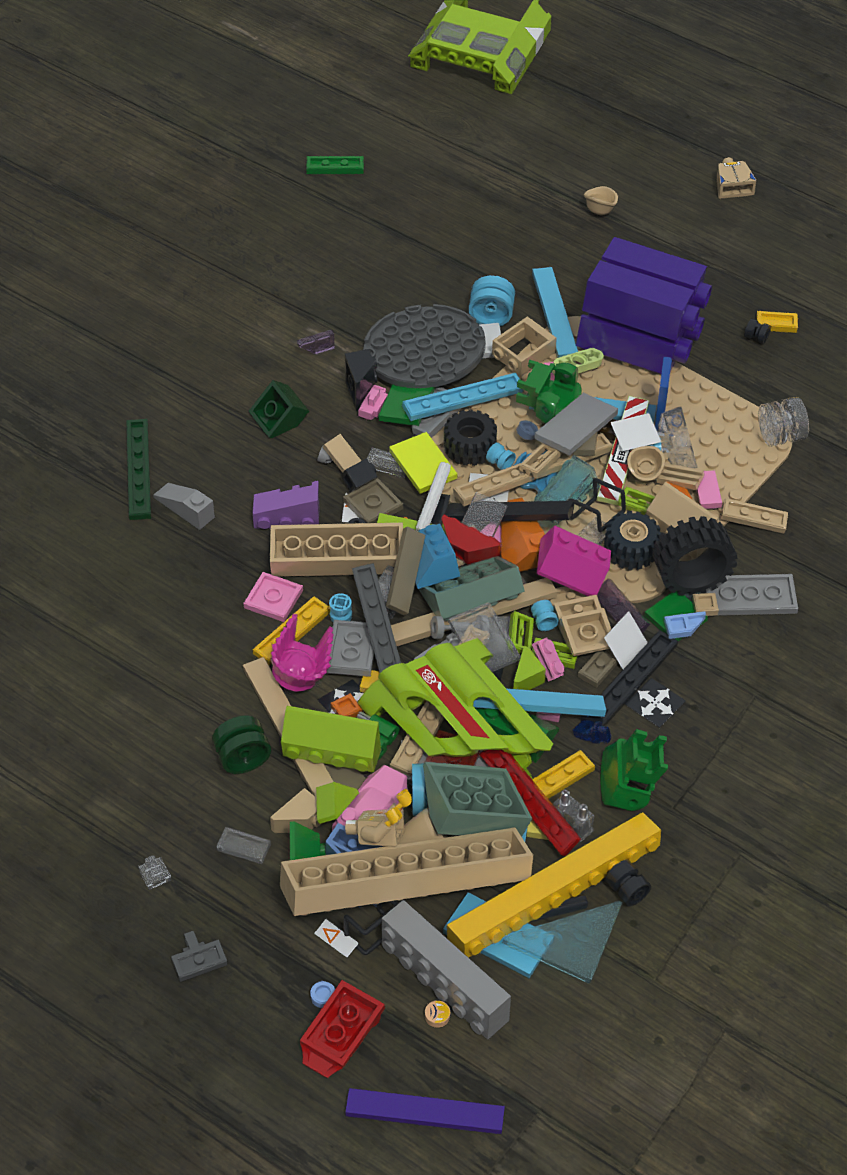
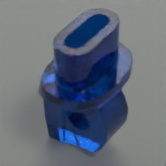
[573,720,611,744]

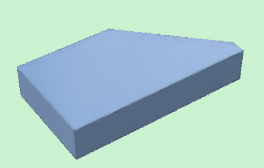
[664,611,706,639]

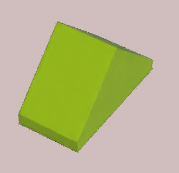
[513,646,546,690]
[316,782,359,824]

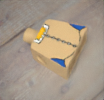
[717,157,756,199]

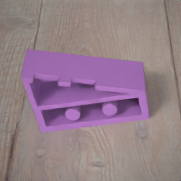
[253,481,320,529]

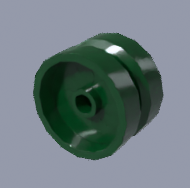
[212,715,271,774]

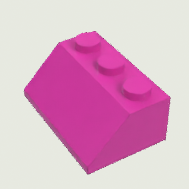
[537,525,611,596]

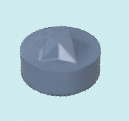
[516,420,538,440]

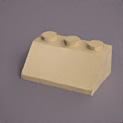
[646,482,718,559]

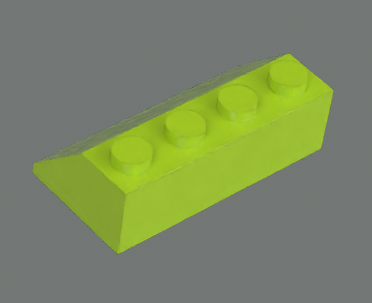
[281,706,381,772]

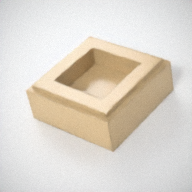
[692,593,719,616]

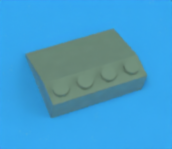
[419,556,525,621]
[423,762,532,837]

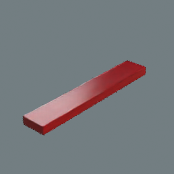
[479,749,581,856]

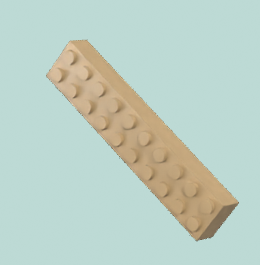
[280,828,533,916]

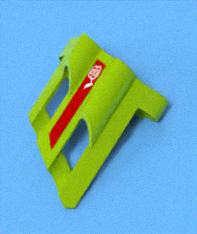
[358,638,553,757]

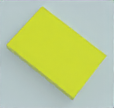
[389,432,457,494]

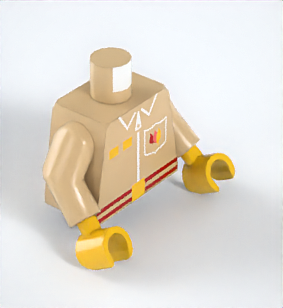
[345,789,412,846]

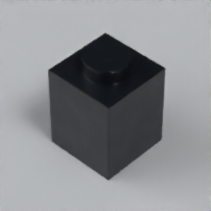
[340,458,378,493]

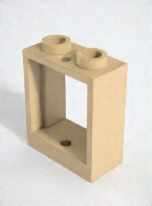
[492,316,556,376]

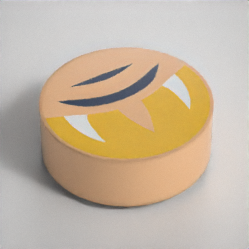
[425,1001,450,1028]

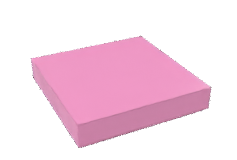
[243,572,303,622]

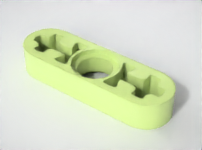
[552,348,604,375]

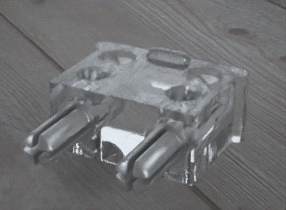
[553,790,594,842]

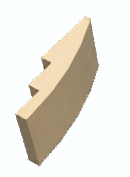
[549,586,612,656]

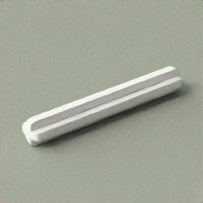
[416,462,451,531]

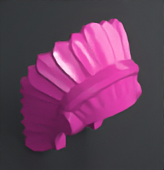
[271,614,334,692]

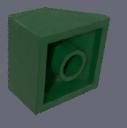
[248,380,309,438]

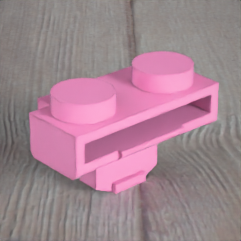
[358,385,388,420]
[532,637,564,682]

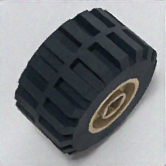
[604,511,661,570]

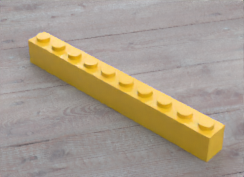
[447,812,661,958]

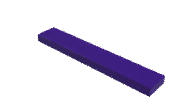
[346,1088,505,1134]

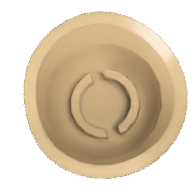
[584,186,618,215]
[627,446,665,481]

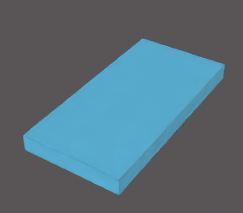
[443,892,554,978]

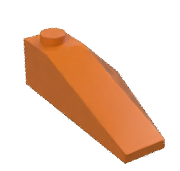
[501,497,545,571]

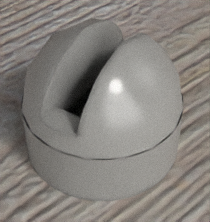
[317,445,333,464]

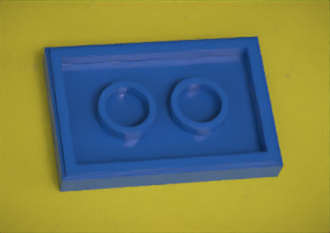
[655,357,672,431]

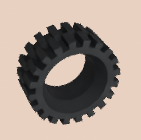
[652,516,738,596]

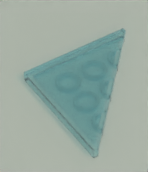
[502,901,623,984]

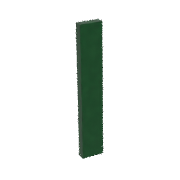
[126,419,151,520]

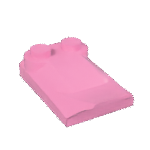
[332,765,408,831]

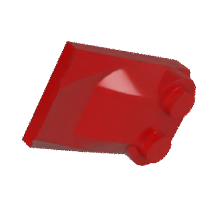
[300,980,385,1078]

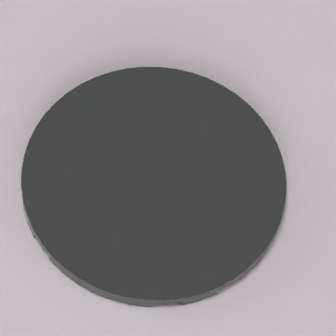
[363,304,486,388]

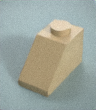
[270,788,322,833]

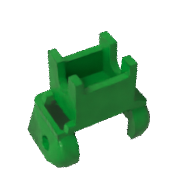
[600,729,668,811]

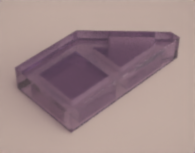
[297,329,335,354]

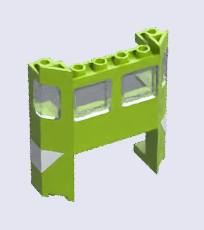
[408,0,551,94]

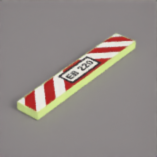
[597,396,649,505]

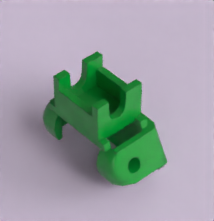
[516,360,582,424]

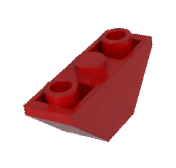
[442,515,501,564]

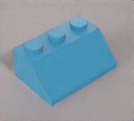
[415,524,460,589]

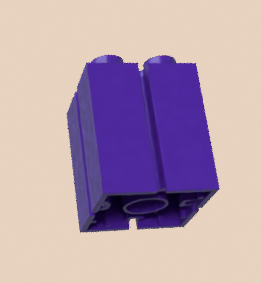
[576,237,712,374]

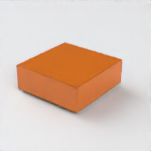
[331,693,362,718]

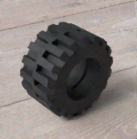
[444,409,497,466]

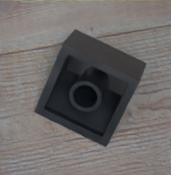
[345,349,378,411]

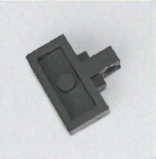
[171,931,227,982]

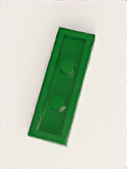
[307,156,364,174]

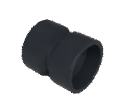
[605,860,652,906]

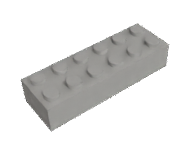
[382,900,511,1040]

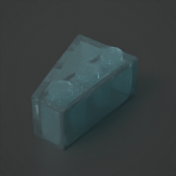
[534,455,600,525]

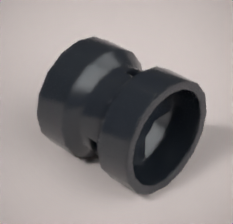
[744,318,771,344]

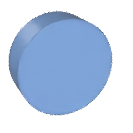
[310,981,335,1008]

